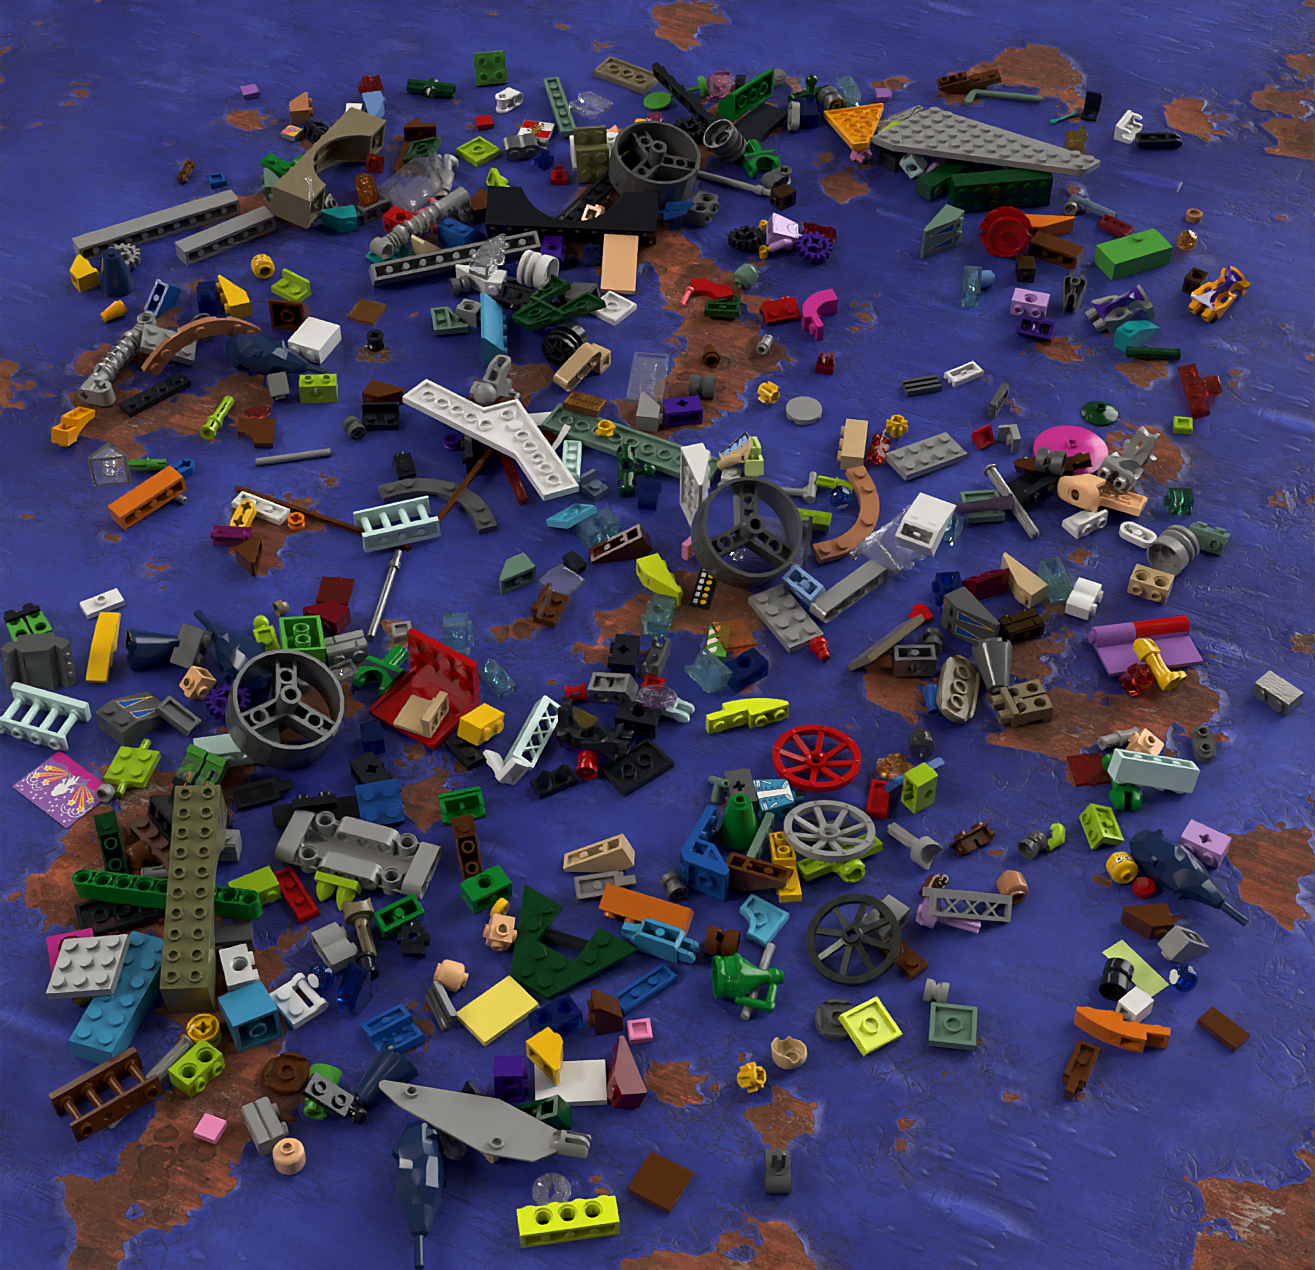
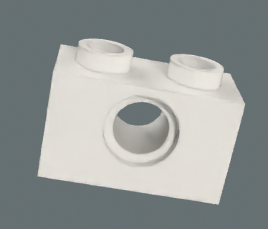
[219,943,260,992]

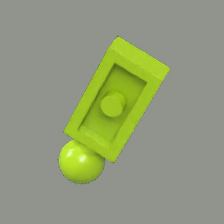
[253,615,280,652]

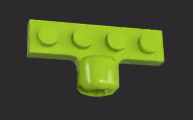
[796,833,883,884]

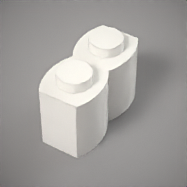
[1065,577,1104,620]

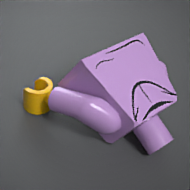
[758,212,802,259]

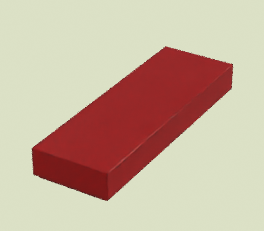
[274,865,320,925]

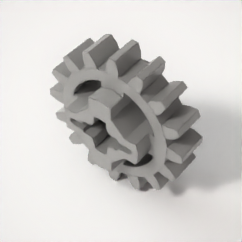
[108,243,142,271]

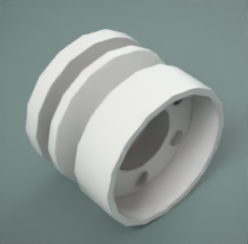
[517,250,559,290]

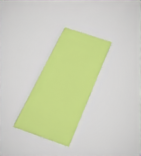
[1102,940,1169,997]

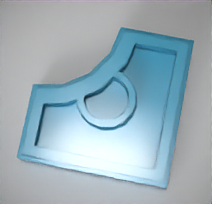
[740,894,789,948]

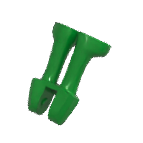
[1102,753,1143,811]

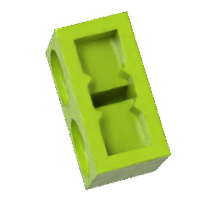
[168,1039,225,1098]

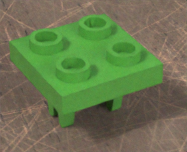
[473,50,508,86]

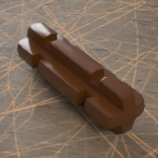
[177,159,196,184]

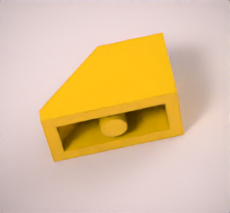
[526,1027,564,1085]

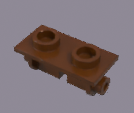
[949,820,995,855]

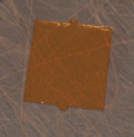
[347,298,387,325]
[711,618,756,650]

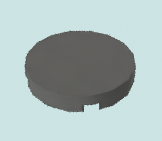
[814,998,854,1042]

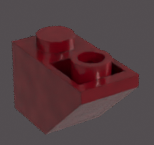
[303,601,351,636]

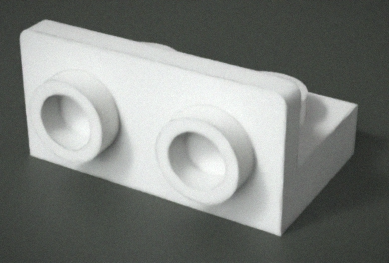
[1062,509,1108,539]

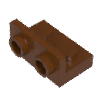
[531,583,571,628]

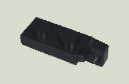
[232,777,294,809]

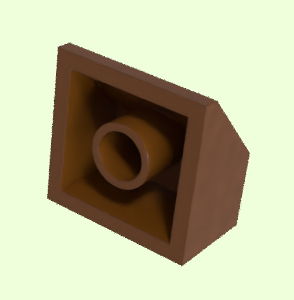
[268,299,311,331]

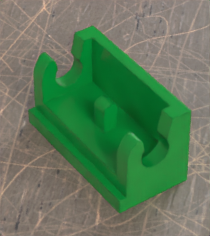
[438,786,486,826]

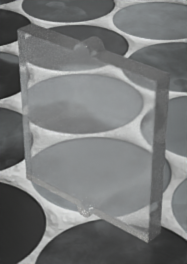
[538,563,585,595]

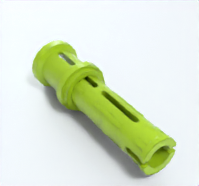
[199,396,235,440]

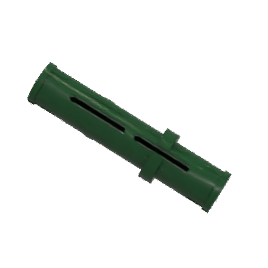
[1125,345,1181,360]

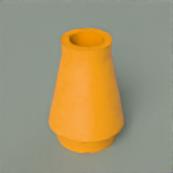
[100,300,128,323]

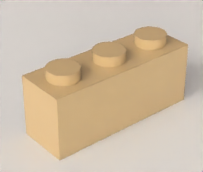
[837,419,868,470]

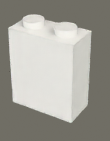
[288,316,341,364]

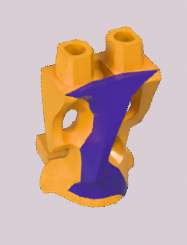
[1188,266,1251,323]

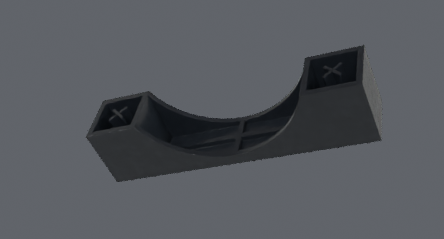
[485,186,659,246]

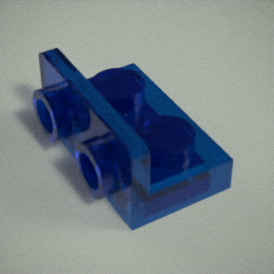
[582,243,604,267]

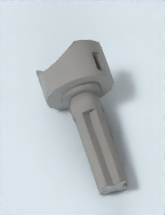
[887,822,943,870]

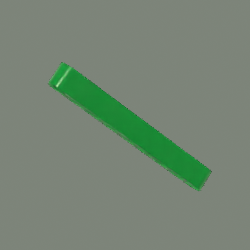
[72,869,263,920]

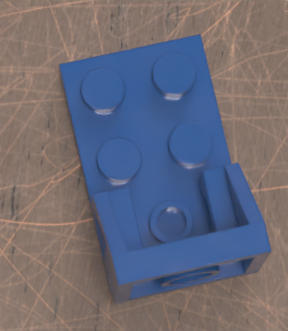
[680,804,729,903]

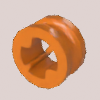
[287,512,306,531]

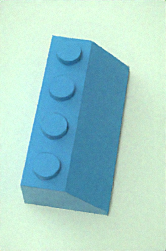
[480,293,508,366]

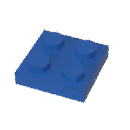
[355,778,405,825]

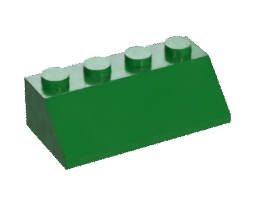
[718,67,774,122]

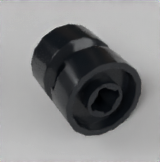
[1098,957,1134,1001]

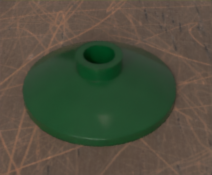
[1081,401,1118,426]

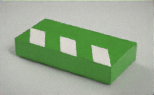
[705,626,730,662]

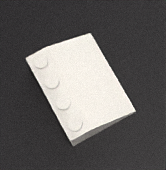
[680,443,711,527]

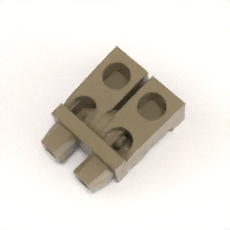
[990,679,1053,728]

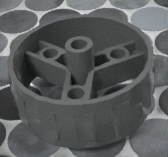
[609,120,701,209]
[690,476,803,588]
[225,649,344,769]

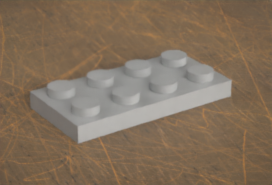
[884,432,967,481]
[748,584,824,653]

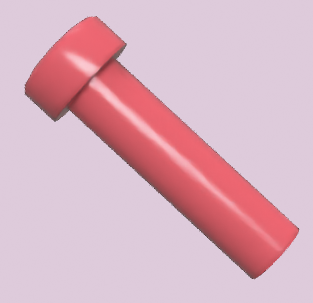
[679,286,694,307]

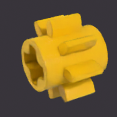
[757,381,780,405]
[886,415,908,438]
[737,1062,766,1093]

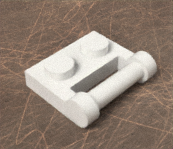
[269,973,329,1030]

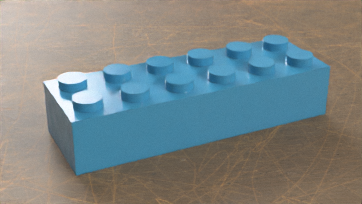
[69,931,163,1064]

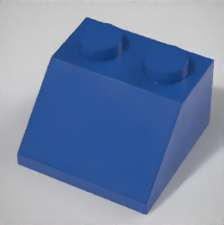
[437,217,486,248]

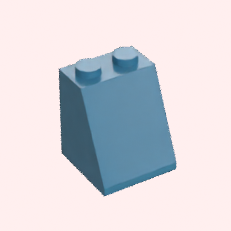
[217,981,283,1053]

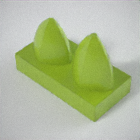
[486,168,510,187]
[314,871,362,911]

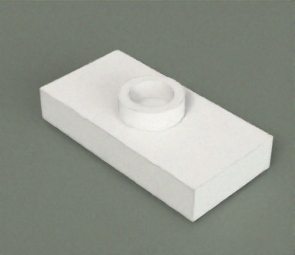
[80,588,125,620]

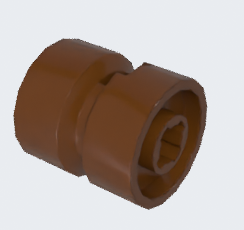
[704,925,741,957]

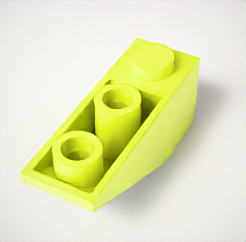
[636,553,683,606]

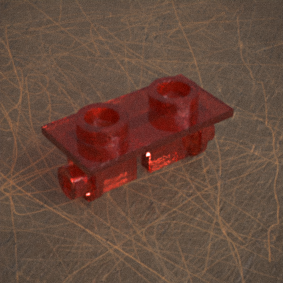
[801,222,837,244]
[866,429,891,466]

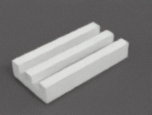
[944,361,984,387]

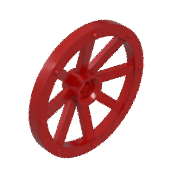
[772,725,861,793]

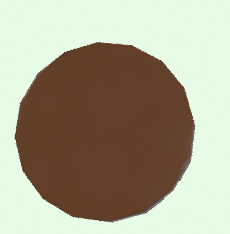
[263,1052,310,1096]

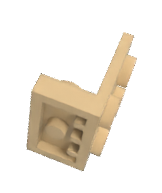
[393,691,449,739]

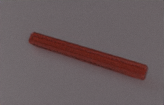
[496,450,528,505]

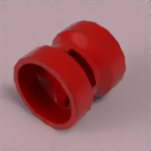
[576,750,599,780]

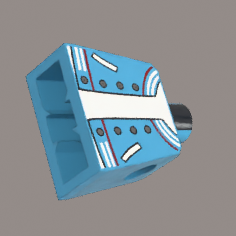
[753,779,805,823]

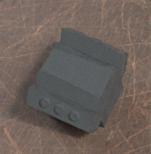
[0,632,77,692]

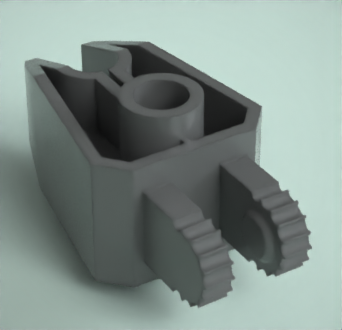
[1062,269,1088,314]

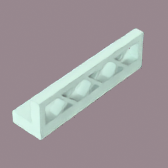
[503,695,561,771]

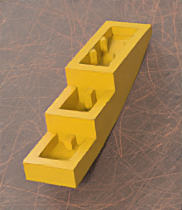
[86,612,121,684]

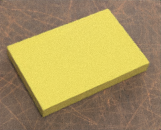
[456,975,539,1047]

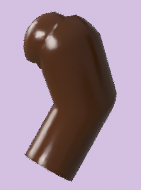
[919,874,949,898]

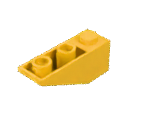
[216,275,252,319]

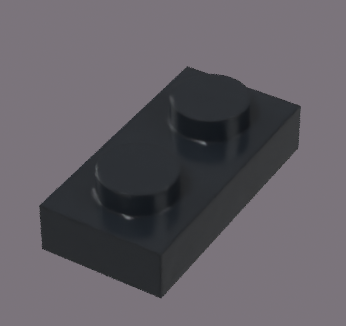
[444,734,486,772]

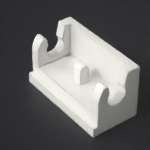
[1113,110,1143,144]

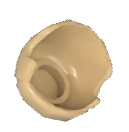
[771,1036,808,1070]

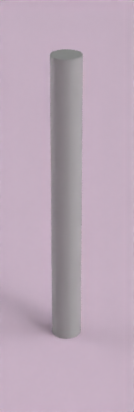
[255,448,331,466]
[740,943,775,1020]

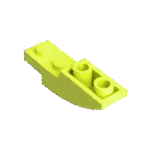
[706,698,789,734]

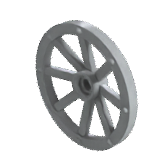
[783,800,875,862]

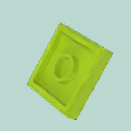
[455,136,501,167]

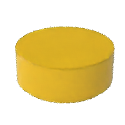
[490,898,510,917]

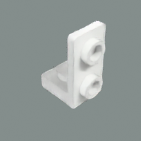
[483,750,530,785]

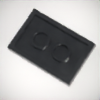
[598,738,674,797]

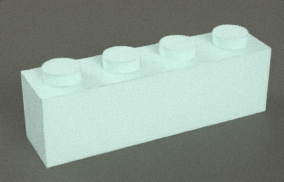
[193,727,281,767]
[1107,748,1200,794]

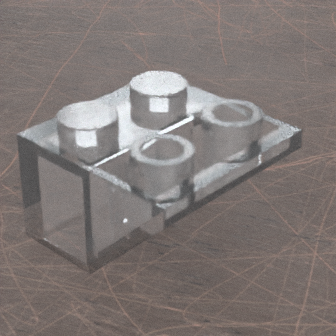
[469,233,507,280]

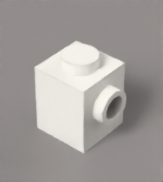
[1115,986,1154,1023]

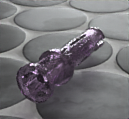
[955,493,1015,515]

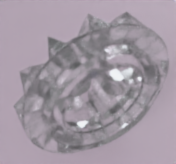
[532,1173,571,1206]

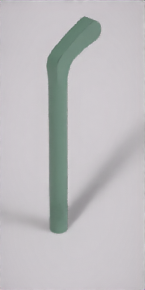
[965,89,1042,106]

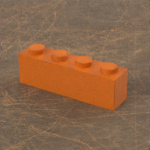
[107,465,187,530]
[598,883,694,937]

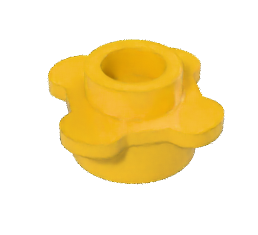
[595,420,616,437]

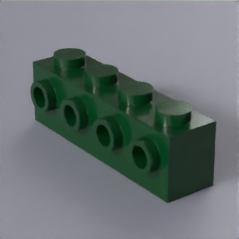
[915,159,976,201]

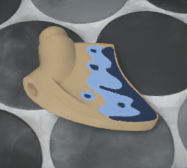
[716,432,751,471]

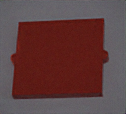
[316,576,355,606]
[1067,753,1111,787]

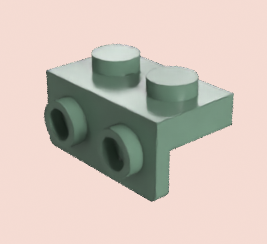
[1189,521,1230,555]

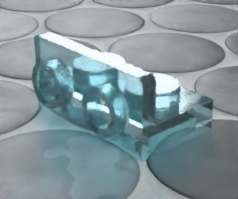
[684,648,732,693]

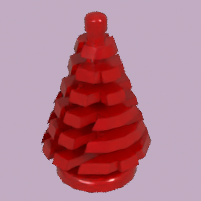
[978,206,1034,258]

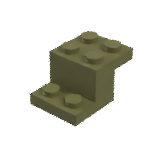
[573,125,610,183]

